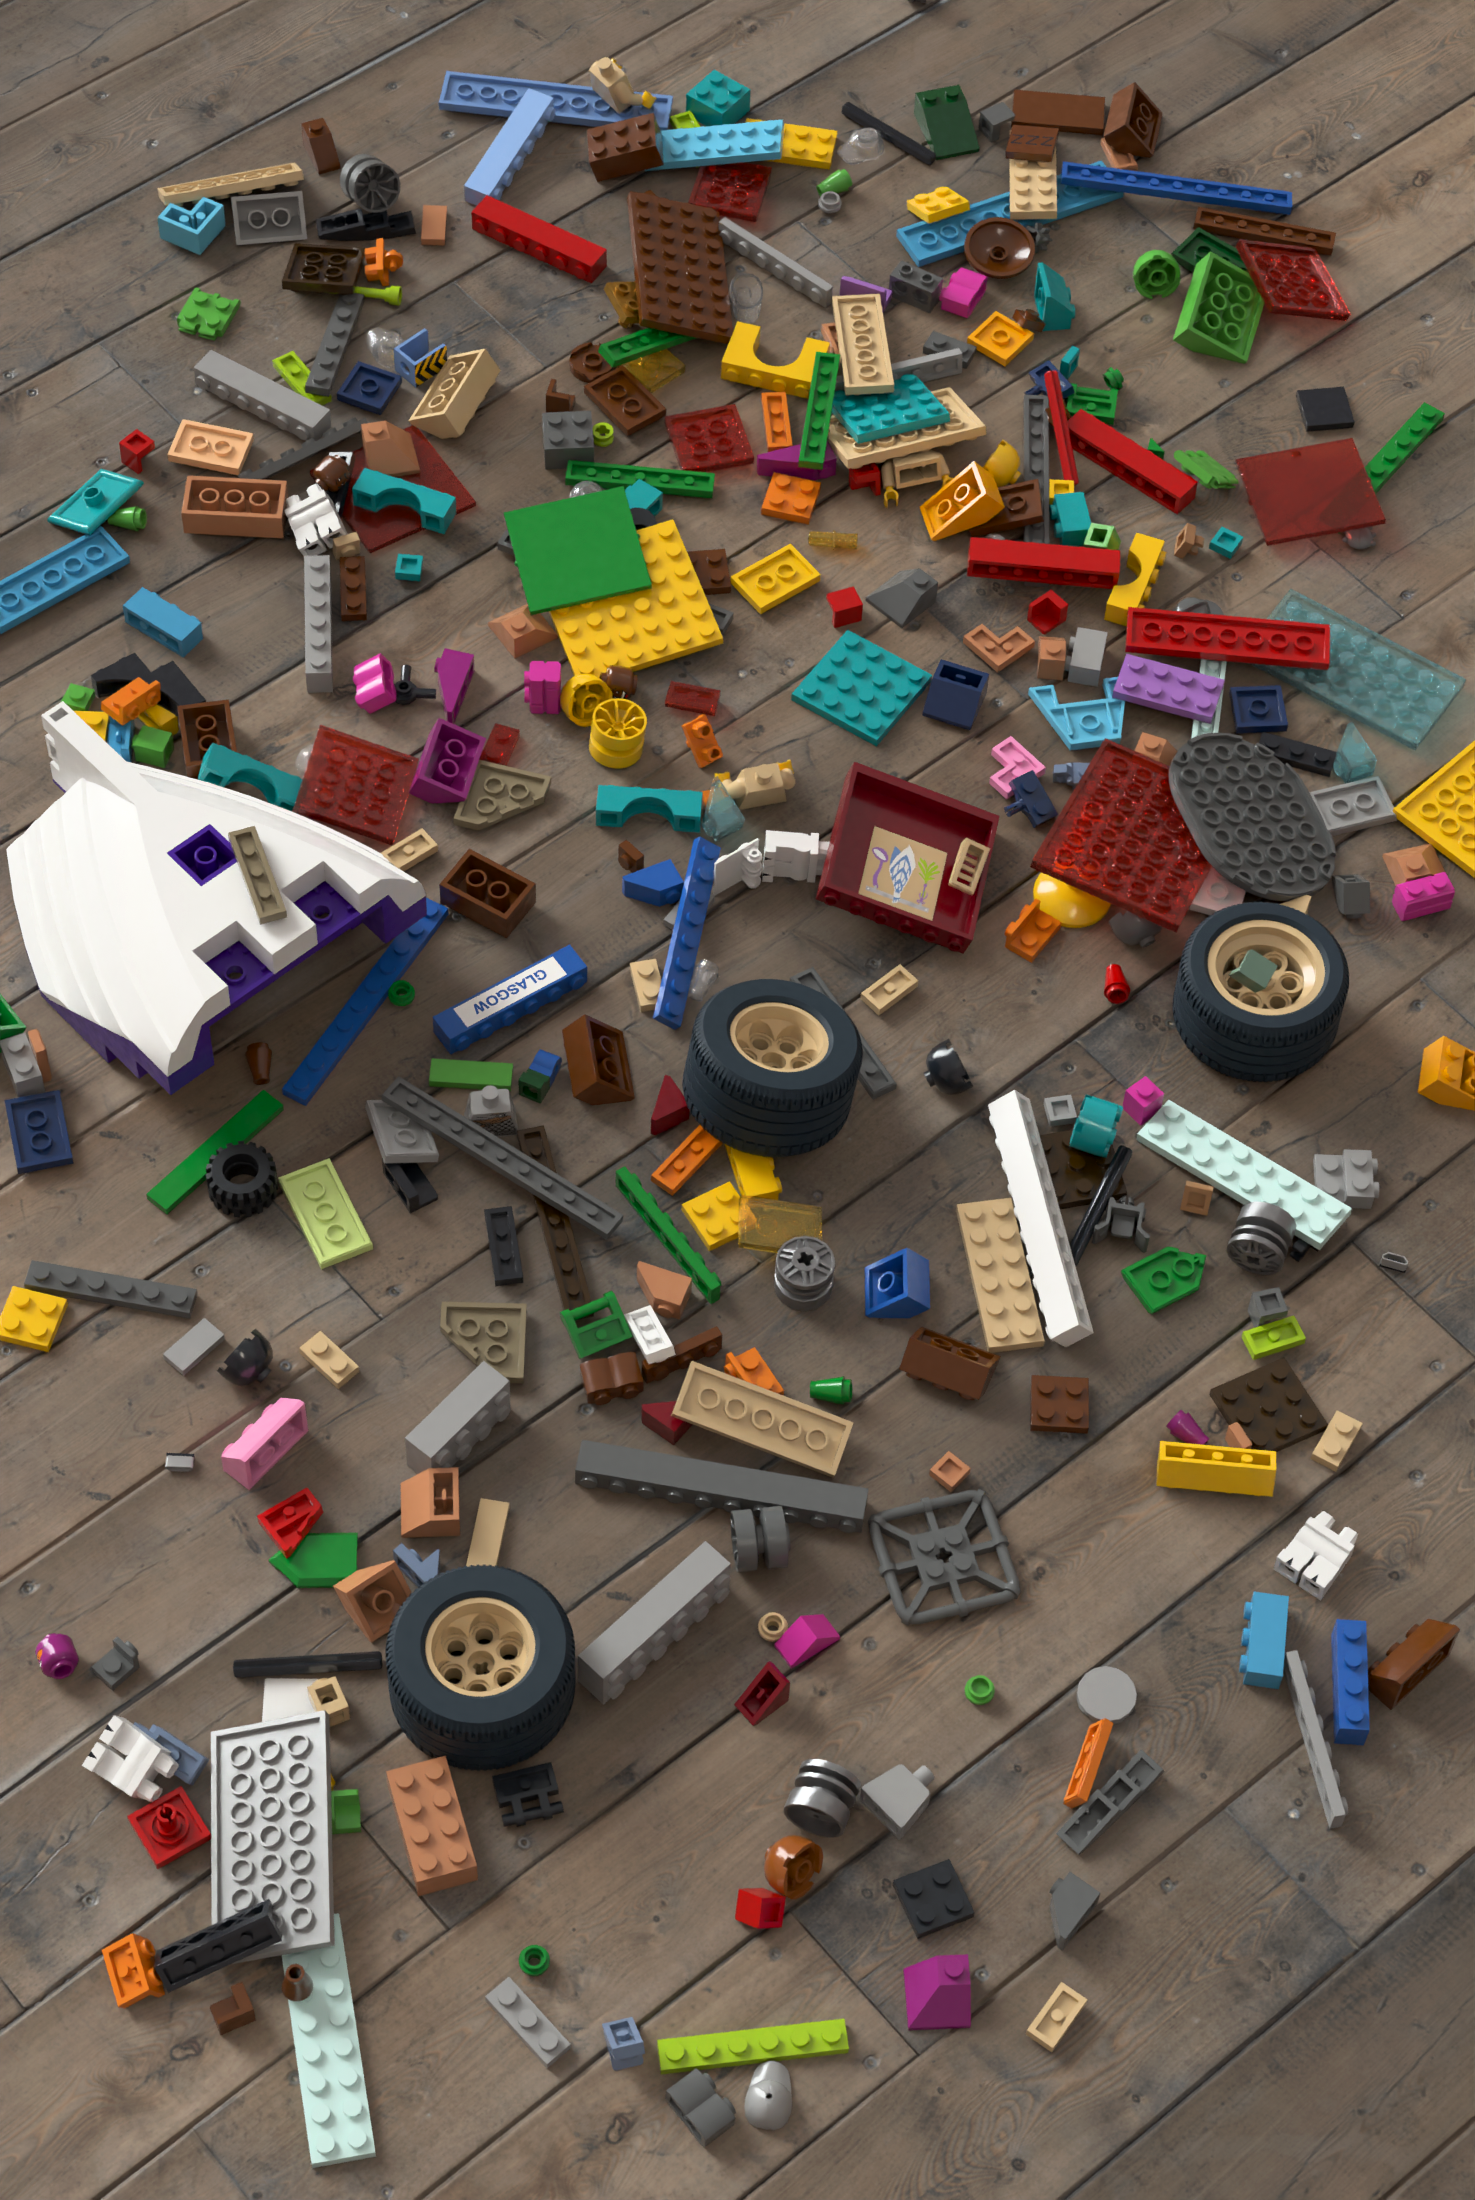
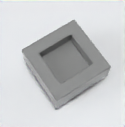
[1044,1095,1077,1127]

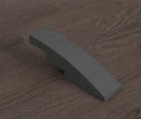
[1056,1749,1164,1855]

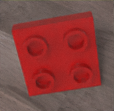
[127,1786,211,1870]

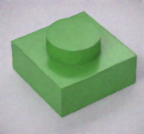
[61,683,95,711]

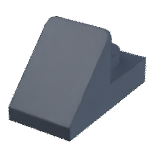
[393,1543,440,1587]
[602,2017,645,2071]

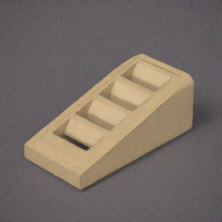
[948,838,990,896]

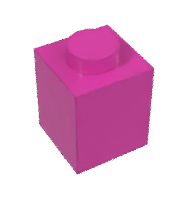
[1123,1076,1164,1126]

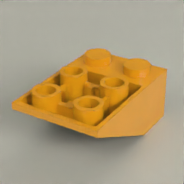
[1418,1036,1475,1111]

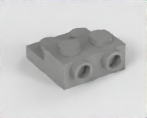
[1313,1149,1379,1209]

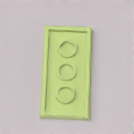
[278,1158,373,1269]

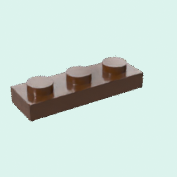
[340,556,367,621]
[641,1326,722,1384]

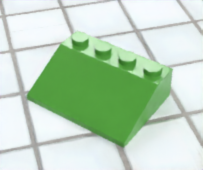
[1173,252,1270,364]

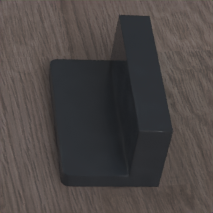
[382,1158,438,1214]

